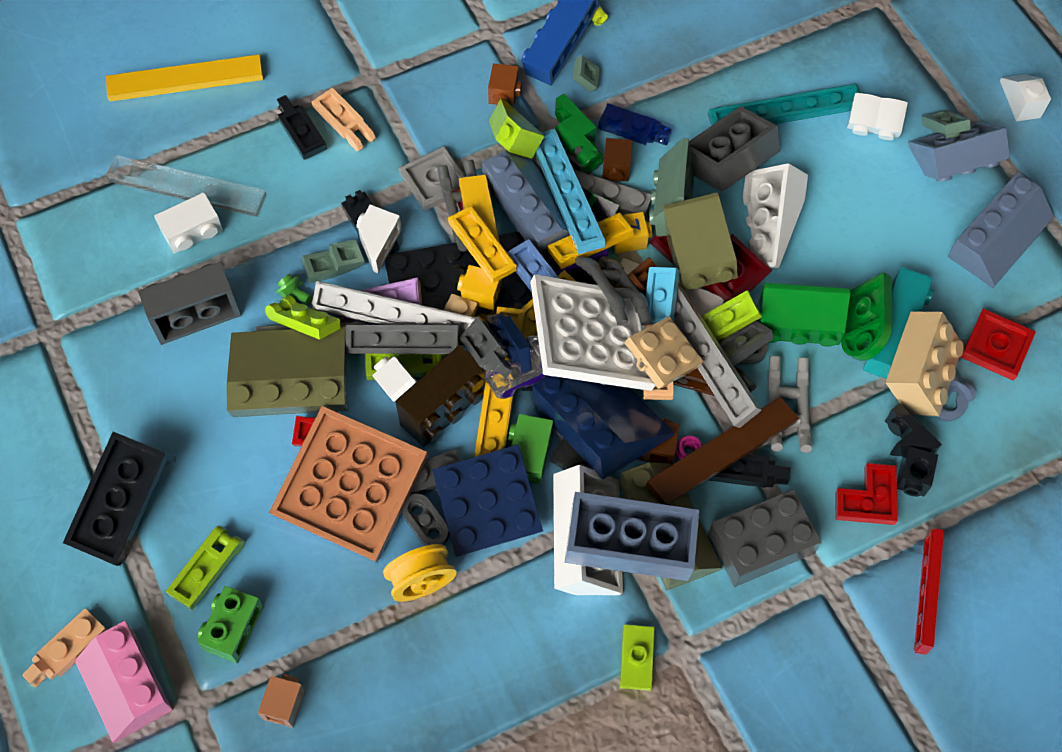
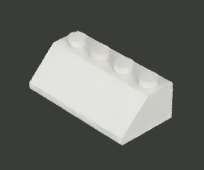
[553,465,623,595]

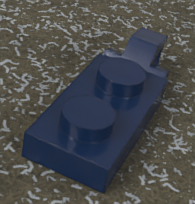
[487,312,532,373]

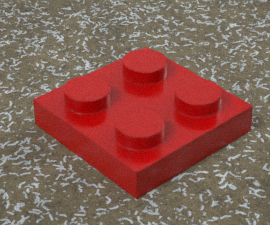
[961,309,1036,381]

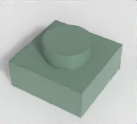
[573,55,600,92]

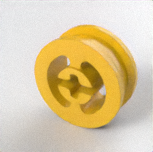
[383,544,457,602]

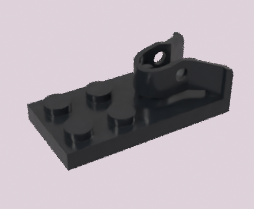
[63,432,176,566]

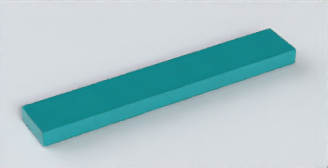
[708,83,860,126]

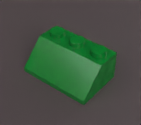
[756,283,850,347]

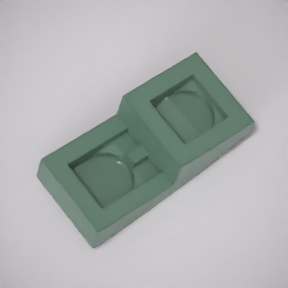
[302,240,364,284]

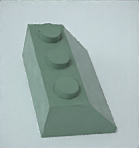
[649,138,694,236]

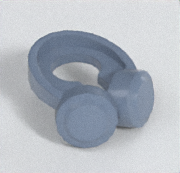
[936,376,976,422]

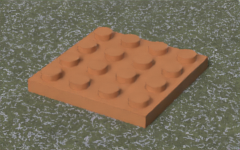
[269,406,429,563]

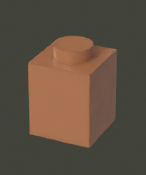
[258,674,305,728]

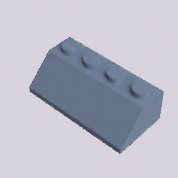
[482,150,570,257]
[948,172,1054,288]

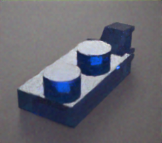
[598,103,672,146]

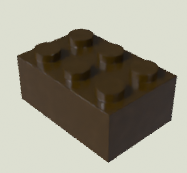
[395,345,485,447]

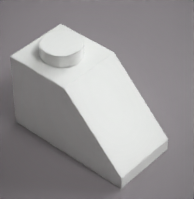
[1000,74,1051,122]
[357,205,402,273]
[372,356,417,402]

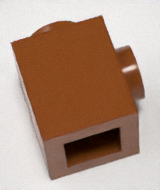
[488,63,522,107]

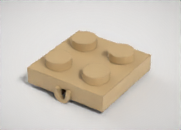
[624,316,704,389]

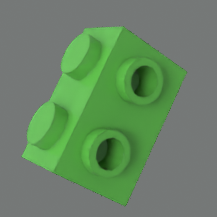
[197,586,263,664]

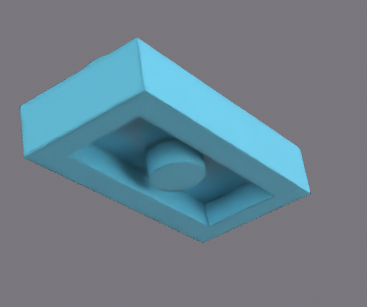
[646,267,680,325]

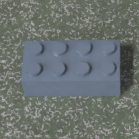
[564,492,699,581]

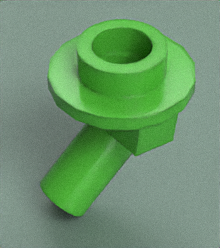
[276,273,313,305]

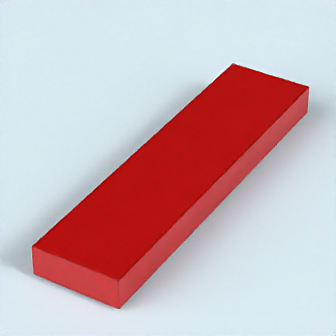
[914,528,944,655]

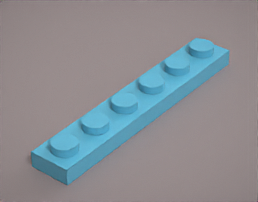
[535,129,605,254]

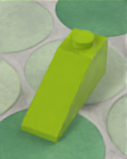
[489,98,544,159]

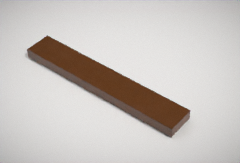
[646,397,799,505]

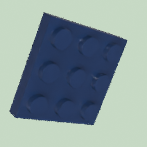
[432,445,544,557]

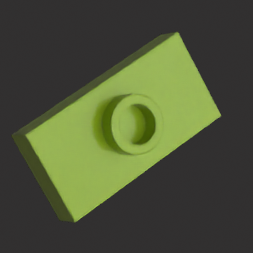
[620,624,654,691]

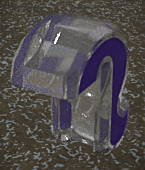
[484,335,547,399]

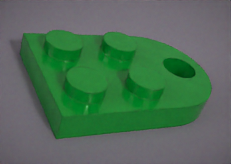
[841,273,893,361]

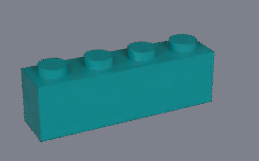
[863,267,934,379]

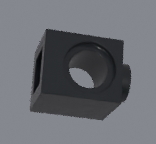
[897,446,938,497]

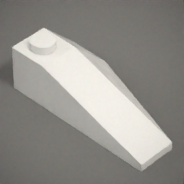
[743,163,808,269]

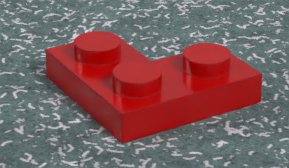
[835,463,898,525]

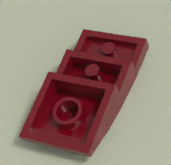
[650,234,772,302]

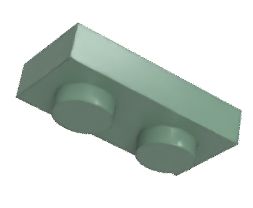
[922,110,971,138]

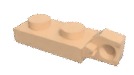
[22,608,106,688]

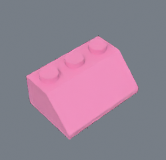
[75,621,173,743]

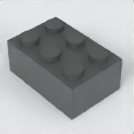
[689,106,780,193]
[138,262,241,345]
[708,489,822,587]

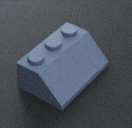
[908,121,1010,182]

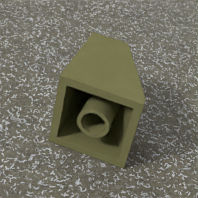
[663,192,738,291]

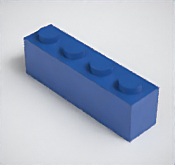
[521,0,599,86]

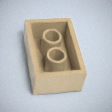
[885,312,963,416]

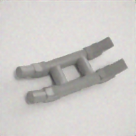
[768,356,812,453]

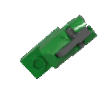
[555,94,604,174]

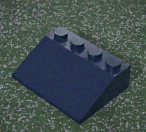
[532,375,674,480]

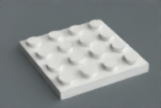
[530,274,656,391]

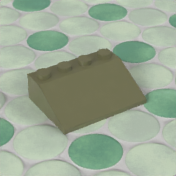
[227,327,349,417]

